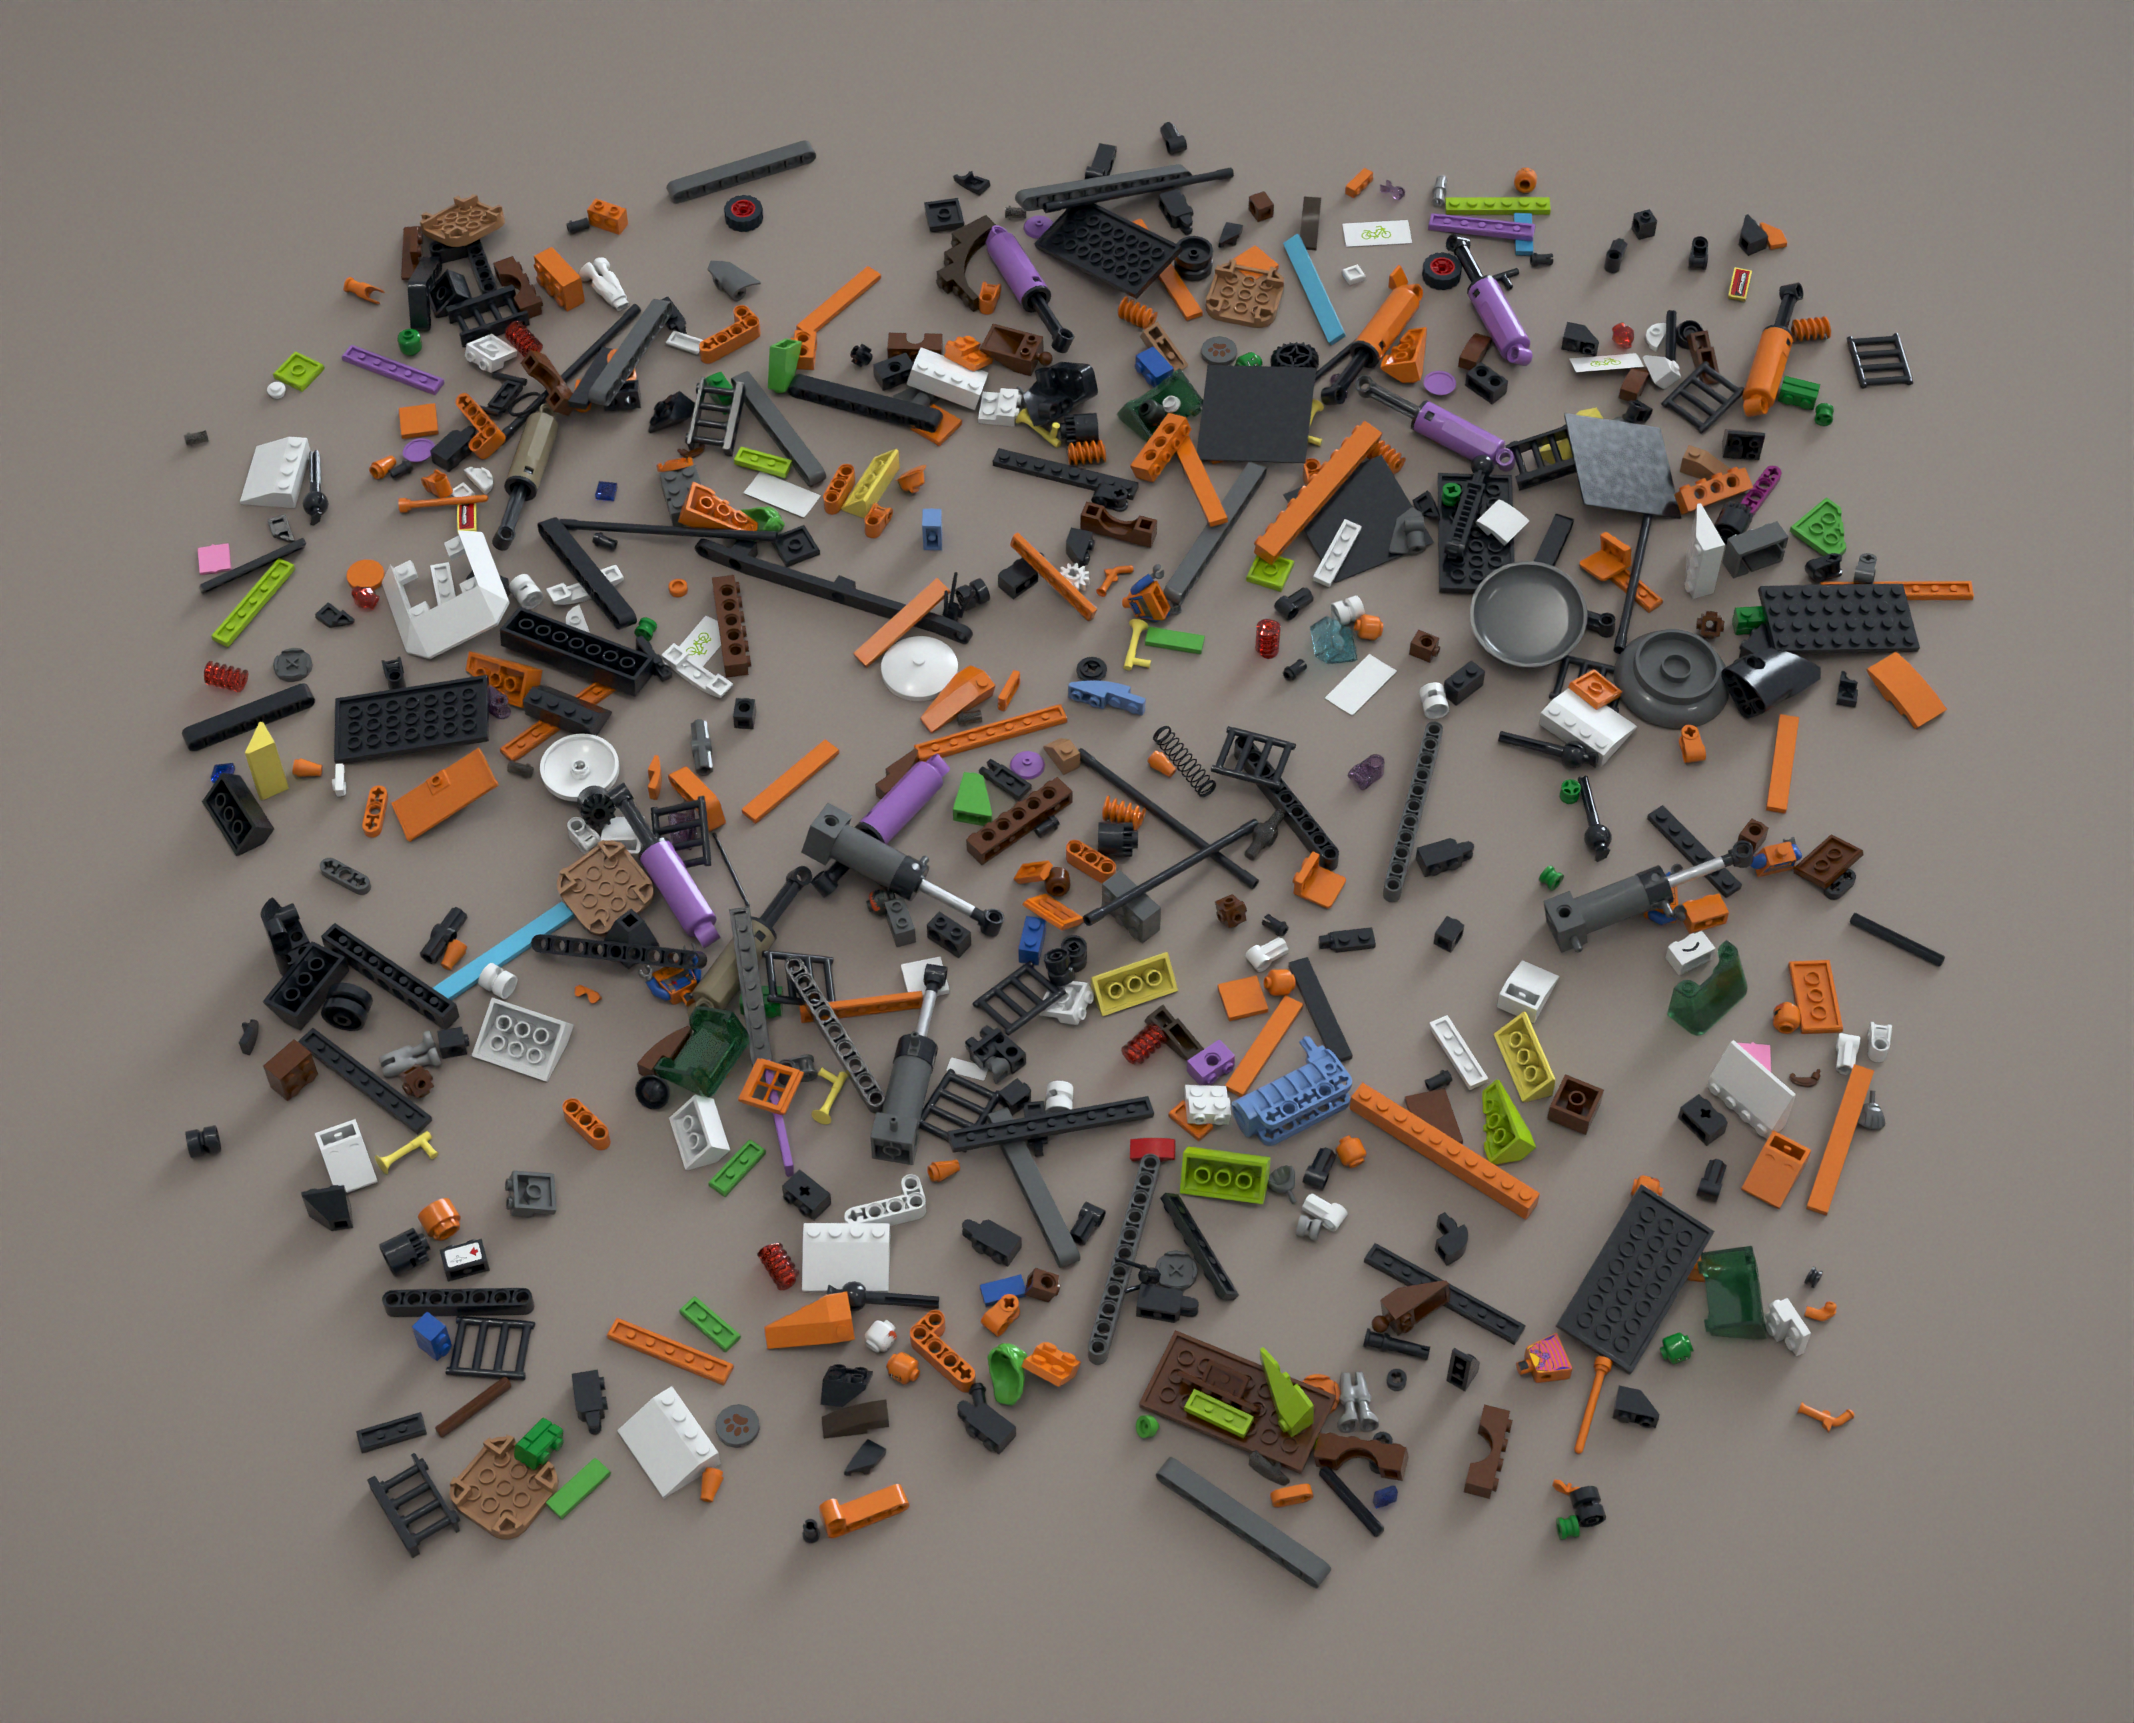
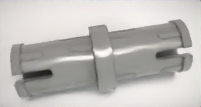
[1432,175,1448,207]

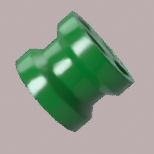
[1814,403,1834,426]
[1441,483,1461,506]
[634,617,657,641]
[1560,779,1581,804]
[1539,865,1564,891]
[1556,1515,1580,1540]

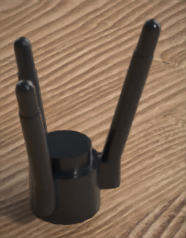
[942,572,976,621]
[1114,1256,1161,1293]

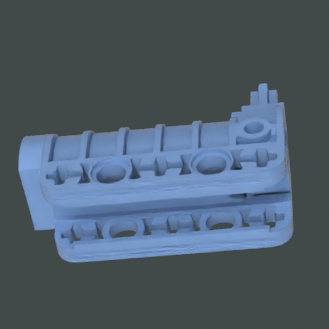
[1231,1036,1352,1146]

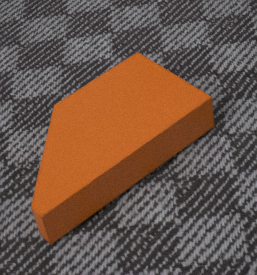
[1759,222,1788,250]

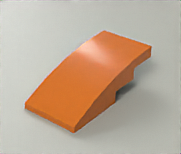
[1866,652,1947,729]

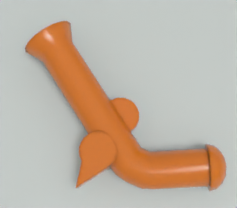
[1096,565,1134,597]
[1797,1402,1854,1433]

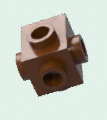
[1696,611,1725,639]
[1215,894,1247,928]
[399,1064,434,1098]

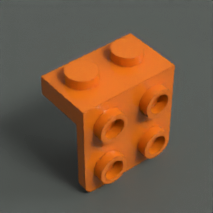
[1579,532,1632,581]
[1292,851,1346,909]

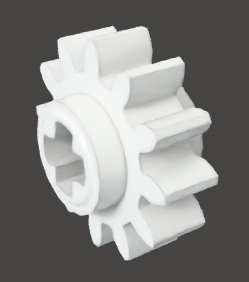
[1060,563,1090,591]

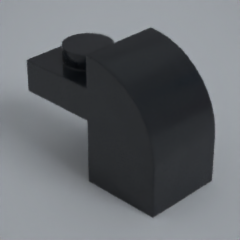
[1435,1212,1468,1266]

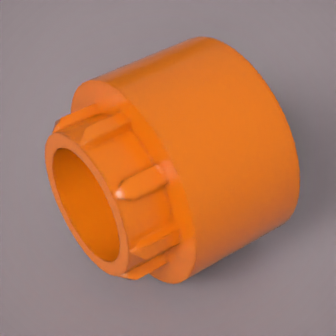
[418,1198,461,1241]

